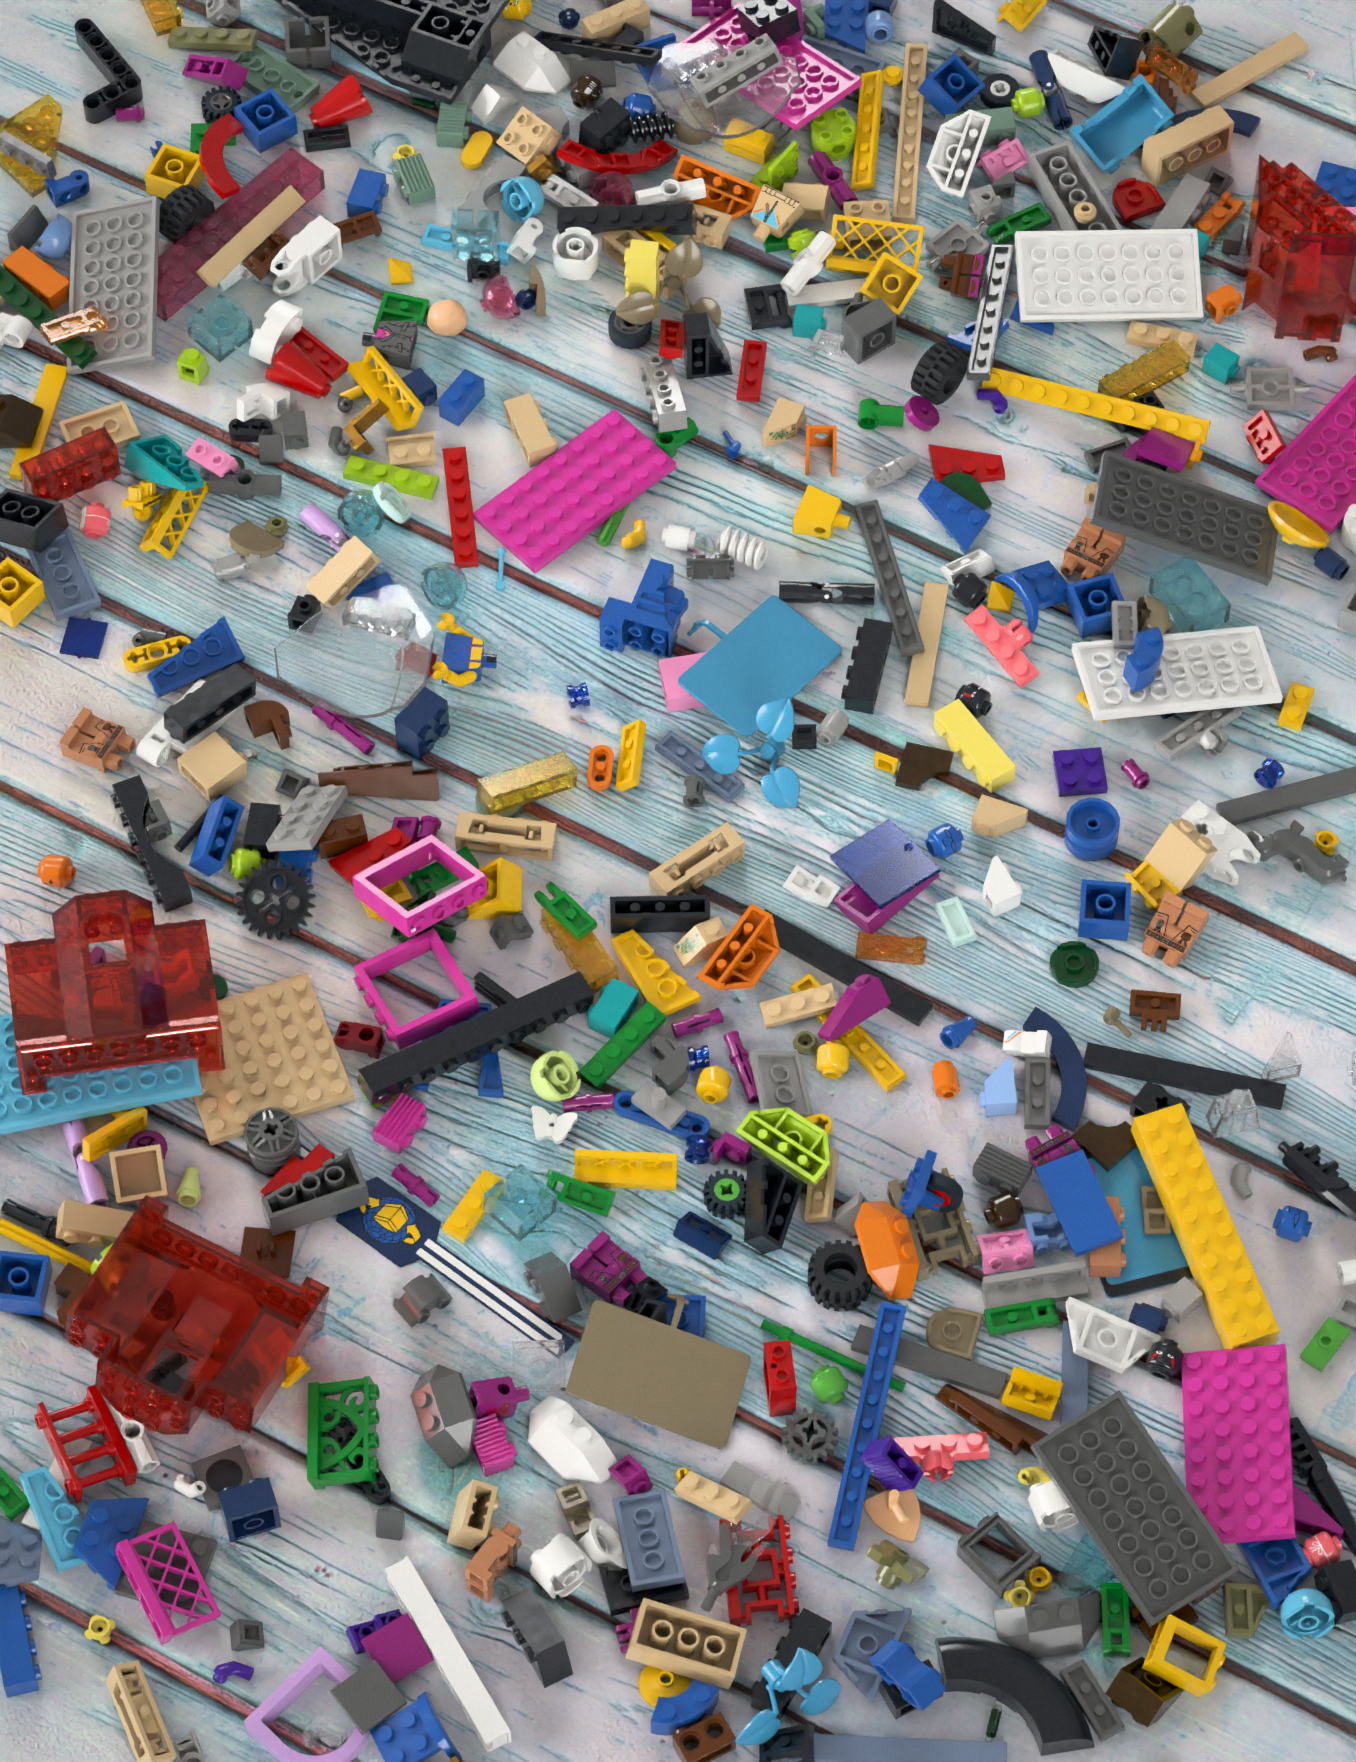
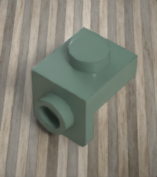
[803,3,825,41]

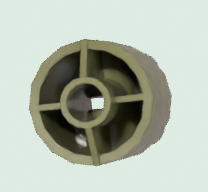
[1138,3,1203,66]

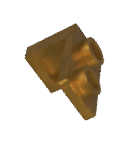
[526,153,560,183]
[344,398,390,456]

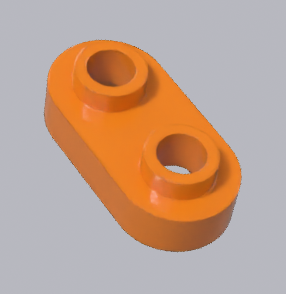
[587,745,614,791]

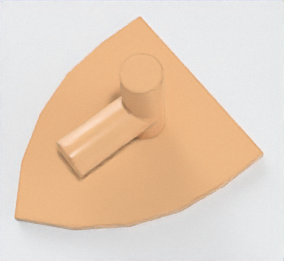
[863,1489,921,1543]

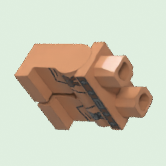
[1061,517,1126,581]
[59,707,136,773]
[1142,890,1210,969]
[465,1521,522,1603]

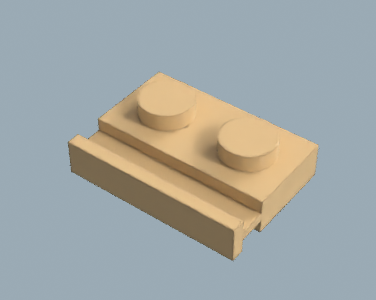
[387,432,437,468]

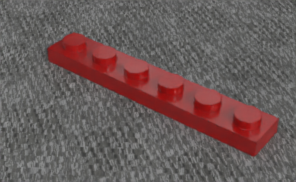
[442,447,479,569]

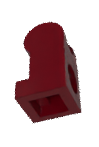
[333,1021,385,1059]

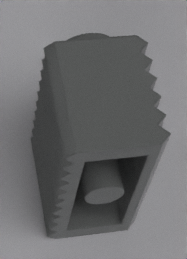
[972,1142,1033,1196]

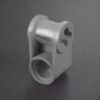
[170,1729,205,1762]

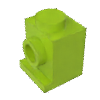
[177,348,210,386]

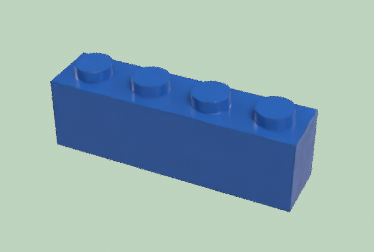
[0,1585,42,1698]

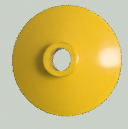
[639,1665,692,1708]

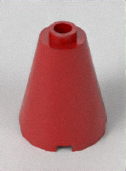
[308,74,373,128]
[265,340,332,399]

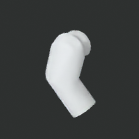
[174,1474,206,1498]

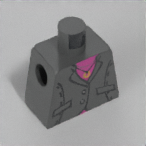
[362,321,418,370]

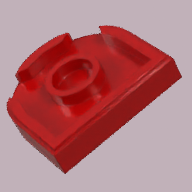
[1112,178,1166,224]

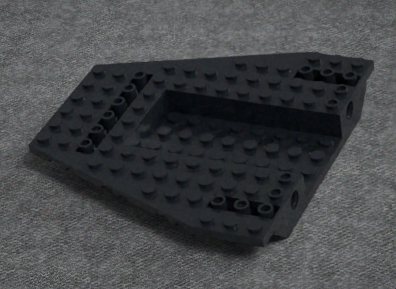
[274,0,510,105]

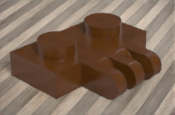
[1129,989,1181,1033]

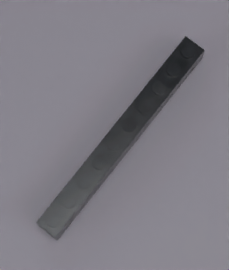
[357,971,594,1106]

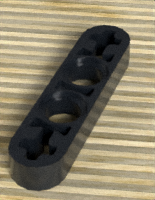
[328,1416,391,1505]

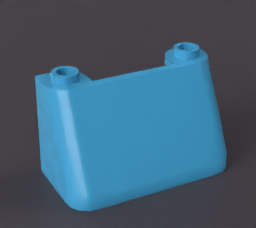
[1070,73,1175,175]

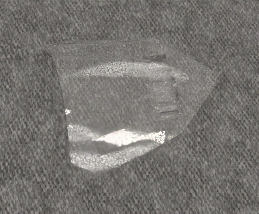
[648,38,801,139]
[274,584,435,718]

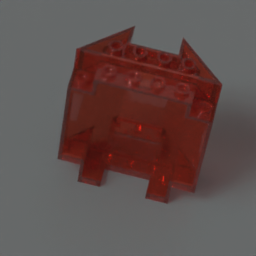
[1242,154,1356,342]

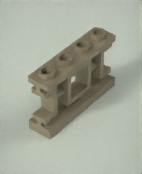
[887,1167,981,1282]

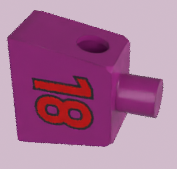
[469,1376,530,1420]

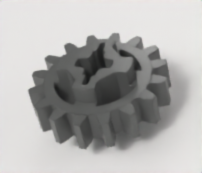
[782,1408,838,1465]

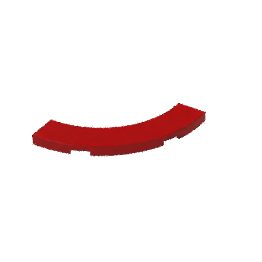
[199,113,244,199]
[556,139,678,175]

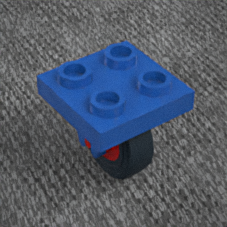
[899,1150,963,1220]

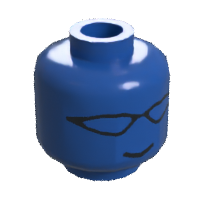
[925,823,964,859]
[1272,1205,1312,1242]

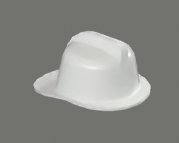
[579,1518,627,1569]

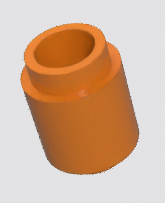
[932,1060,960,1099]

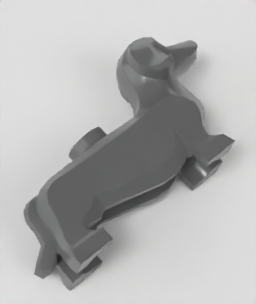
[1247,820,1349,885]

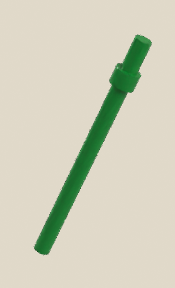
[760,1319,906,1393]

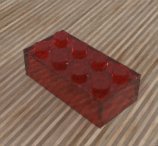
[19,426,121,502]

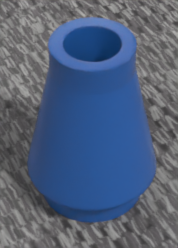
[940,1016,977,1049]

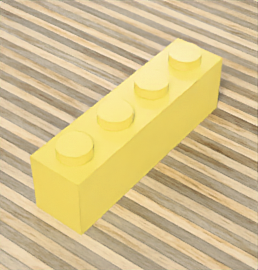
[624,239,660,318]
[933,699,1016,793]

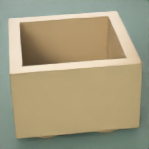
[109,1144,169,1206]

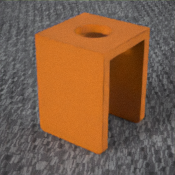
[805,425,837,476]

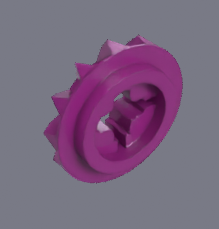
[127,1130,168,1160]

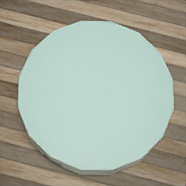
[372,481,411,523]

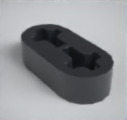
[228,418,273,443]

